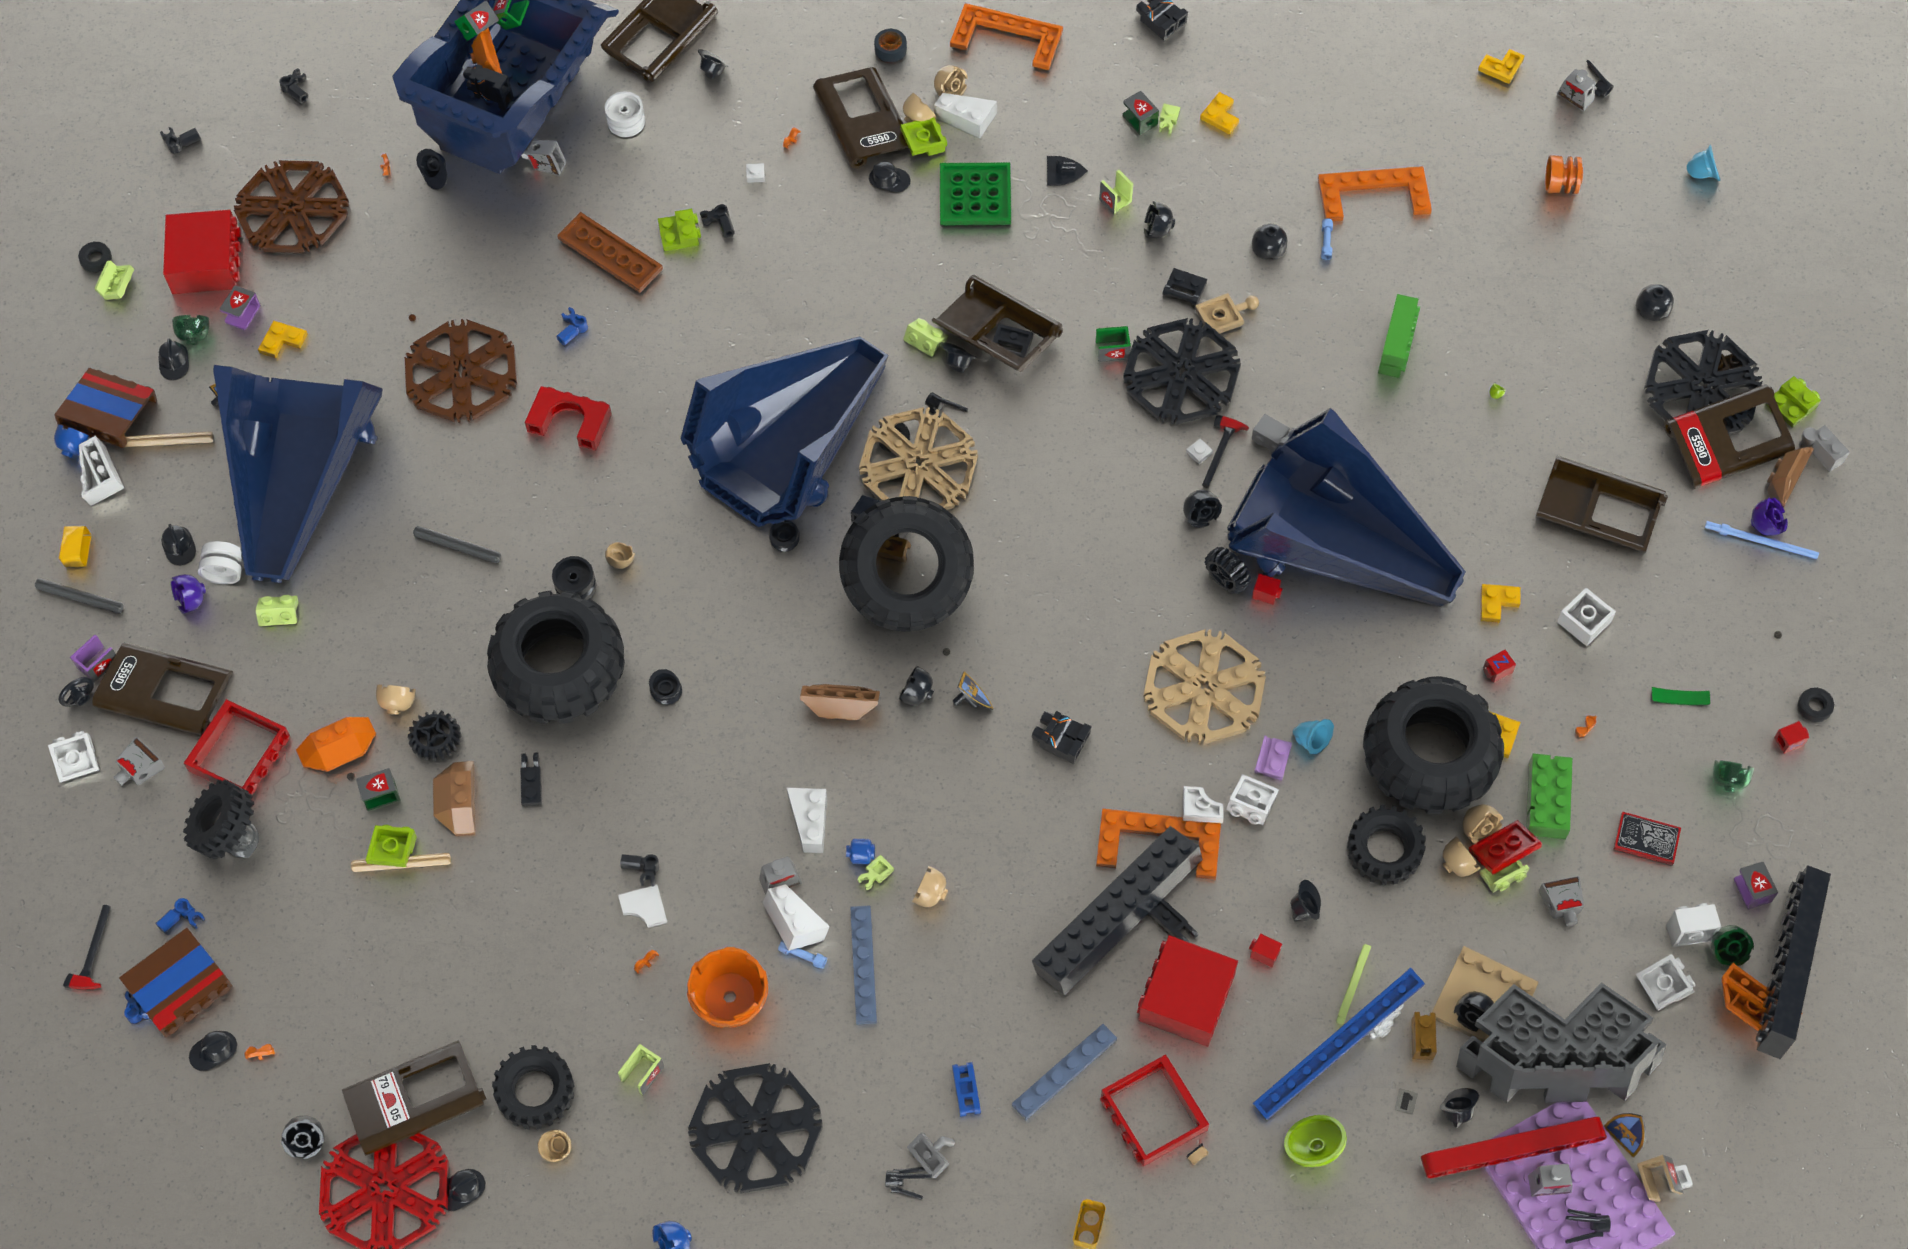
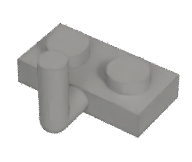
[907,1133,955,1179]

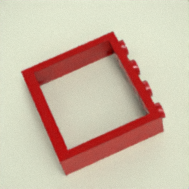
[184,699,290,794]
[1100,1054,1209,1166]

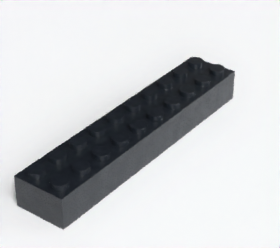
[1032,826,1203,995]
[1756,865,1831,1059]

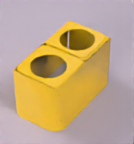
[59,526,91,567]
[1073,1199,1106,1249]

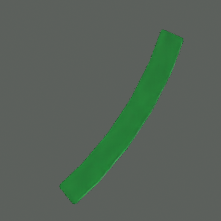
[1652,687,1710,705]

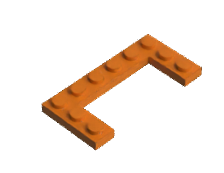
[950,3,1063,70]
[1318,166,1432,221]
[1096,808,1221,880]

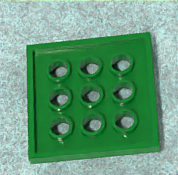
[940,162,1011,225]

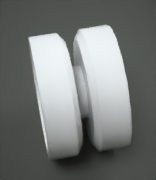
[605,91,645,137]
[198,541,243,584]

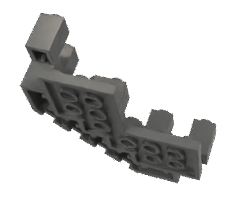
[1456,982,1667,1103]

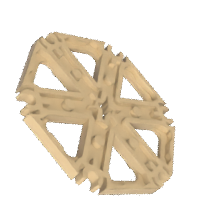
[859,407,978,510]
[1143,629,1266,745]

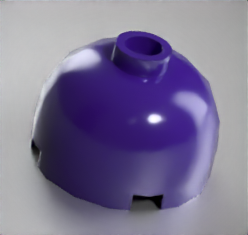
[1751,498,1788,536]
[171,574,206,614]

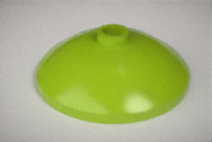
[1284,1115,1347,1167]

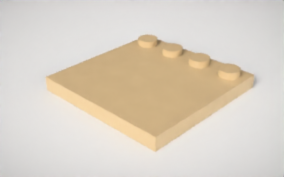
[1432,946,1539,1042]

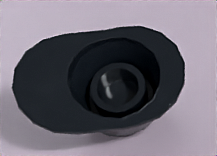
[698,49,729,79]
[416,149,447,190]
[869,161,911,192]
[158,339,189,380]
[940,342,976,373]
[161,524,196,566]
[1290,880,1321,921]
[189,1031,237,1071]
[1440,1088,1480,1128]
[437,1169,486,1211]

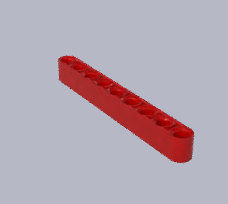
[1421,1117,1607,1179]

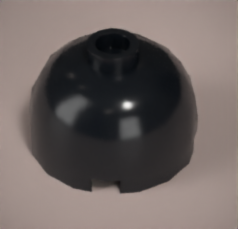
[1144,201,1175,238]
[1252,223,1288,260]
[1636,284,1674,321]
[1183,489,1222,528]
[899,666,934,705]
[1454,991,1494,1032]
[281,1115,324,1159]

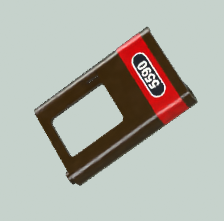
[1664,384,1795,489]

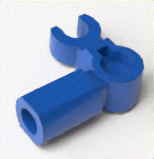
[556,307,588,346]
[155,898,205,933]
[124,991,150,1024]

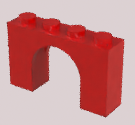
[525,386,612,450]

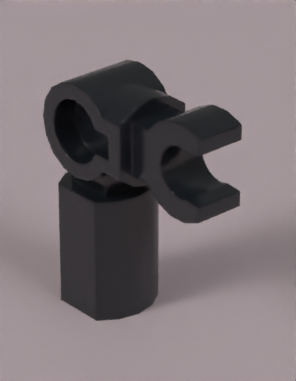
[279,68,308,104]
[160,127,201,154]
[700,204,735,238]
[620,854,659,887]

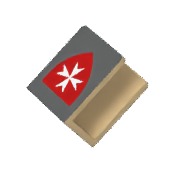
[1637,1155,1683,1202]

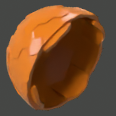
[687,947,768,1028]

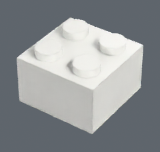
[1557,588,1616,646]
[1666,903,1721,947]

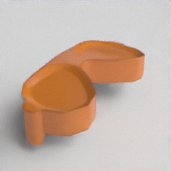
[783,127,801,149]
[380,153,390,176]
[1575,715,1597,737]
[634,950,659,973]
[244,1044,275,1060]

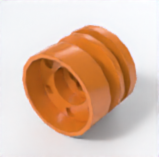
[1545,155,1583,194]

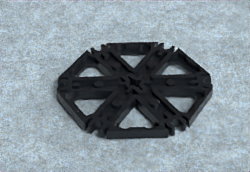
[1123,318,1241,425]
[1644,330,1763,434]
[688,1063,823,1194]

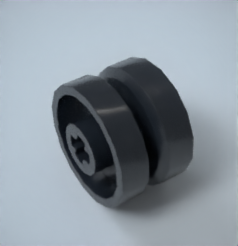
[552,556,597,600]

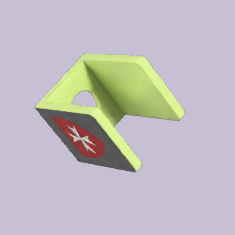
[1099,170,1133,214]
[618,1044,664,1095]

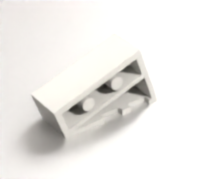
[934,93,997,138]
[79,436,124,506]
[787,788,827,853]
[763,884,829,951]

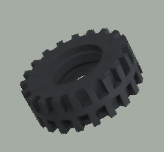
[183,779,254,859]
[1347,805,1426,885]
[492,1045,575,1130]

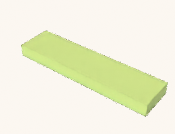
[1336,944,1371,1025]

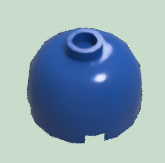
[54,425,92,458]
[652,1221,692,1249]

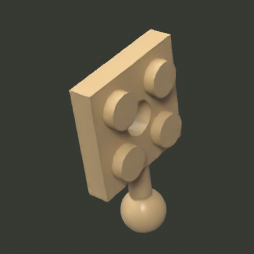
[1195,293,1259,334]

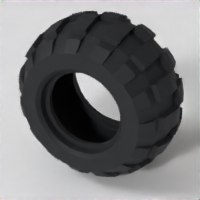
[839,496,974,632]
[487,591,625,724]
[1363,677,1504,814]

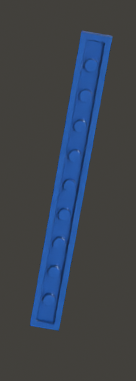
[1253,968,1425,1120]

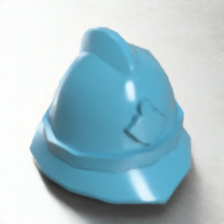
[1686,145,1721,181]
[1293,719,1334,754]

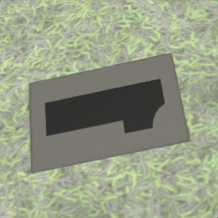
[1395,1088,1418,1114]

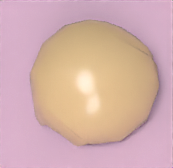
[605,542,635,569]
[537,1129,572,1162]

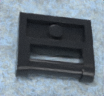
[1162,268,1207,305]
[993,324,1034,358]

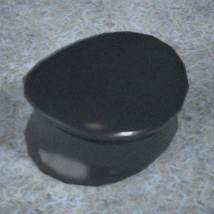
[769,520,800,552]
[649,669,682,705]

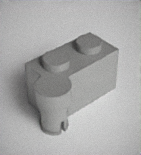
[1251,414,1295,453]
[1799,425,1850,472]

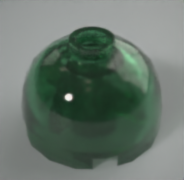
[172,315,210,345]
[1713,760,1754,793]

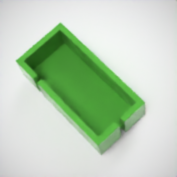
[1378,294,1420,378]
[1526,753,1573,840]

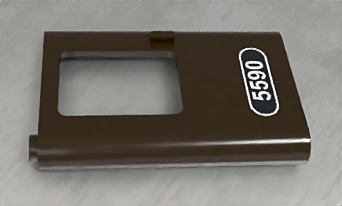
[813,67,909,169]

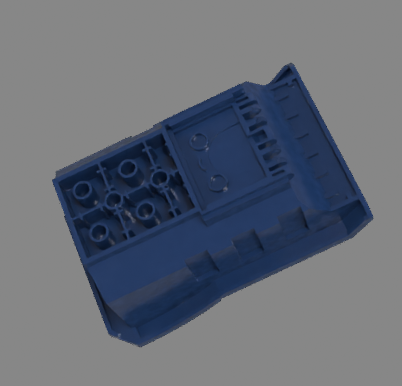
[392,0,619,174]

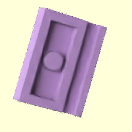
[1254,736,1292,780]

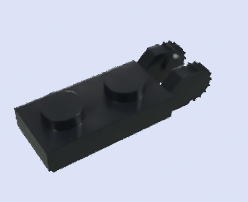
[520,752,542,806]
[1148,899,1198,943]

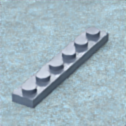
[850,906,877,1025]
[1012,1024,1117,1120]

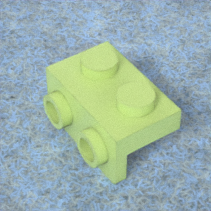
[95,261,134,300]
[903,318,948,357]
[256,595,298,626]
[1479,860,1529,893]

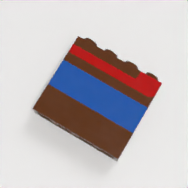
[54,368,157,449]
[119,928,233,1037]

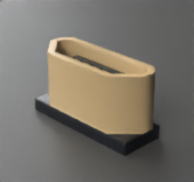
[1187,1143,1209,1165]

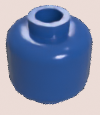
[846,839,875,864]

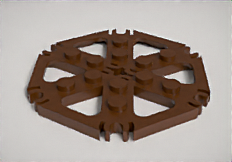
[234,160,349,253]
[404,319,517,423]

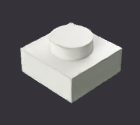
[746,163,765,183]
[1186,439,1213,464]
[1664,1165,1693,1192]

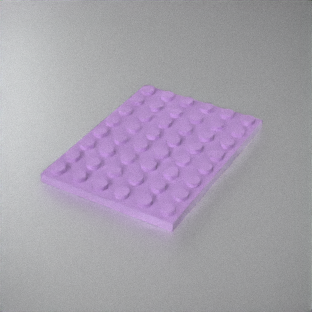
[1484,1102,1675,1249]

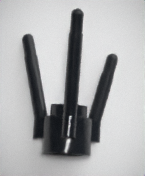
[1586,60,1614,97]
[925,392,968,418]
[885,1167,932,1200]
[1565,1209,1611,1244]

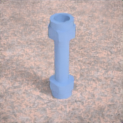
[1321,219,1333,260]
[778,940,827,969]

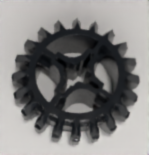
[1204,547,1251,594]
[408,710,461,762]

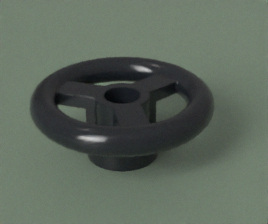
[58,677,94,707]

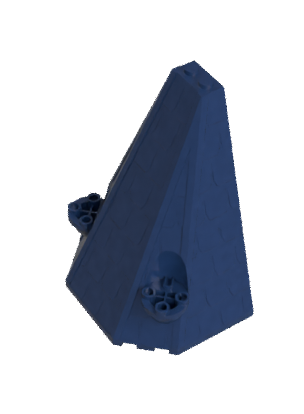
[680,336,888,527]
[213,365,383,583]
[1227,408,1466,607]

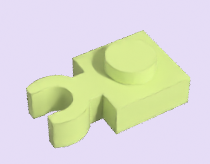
[1159,104,1181,134]
[858,855,894,890]

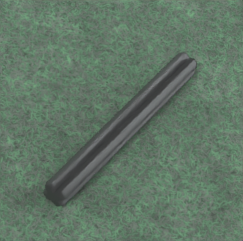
[413,526,501,563]
[35,578,124,614]

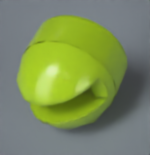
[1489,383,1506,399]

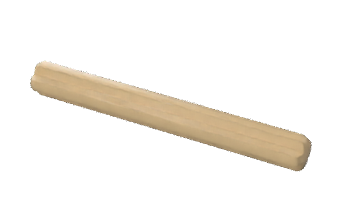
[125,431,214,447]
[351,853,451,872]

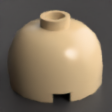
[934,65,968,96]
[903,93,936,123]
[376,684,416,715]
[1462,804,1503,844]
[1443,836,1481,877]
[912,866,948,907]

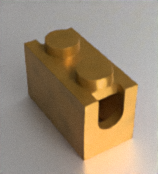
[877,536,911,563]
[1411,1012,1437,1060]

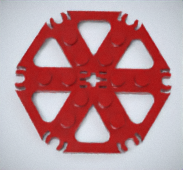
[319,1133,449,1249]

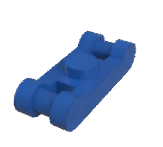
[952,1062,981,1117]

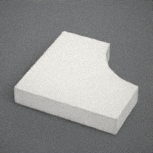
[1183,786,1223,823]
[618,884,668,928]

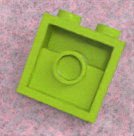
[900,117,947,156]
[658,208,701,251]
[1765,376,1821,427]
[366,825,417,867]

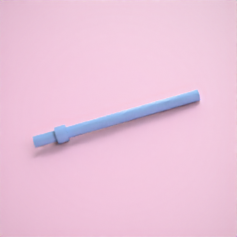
[1705,521,1819,559]

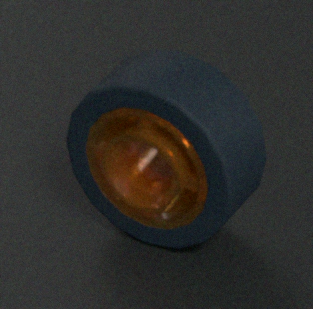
[874,28,907,62]

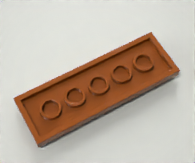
[557,212,663,293]

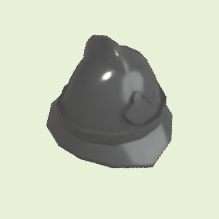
[230,823,259,858]

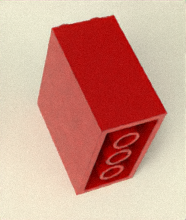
[163,209,241,294]
[1137,935,1238,1047]

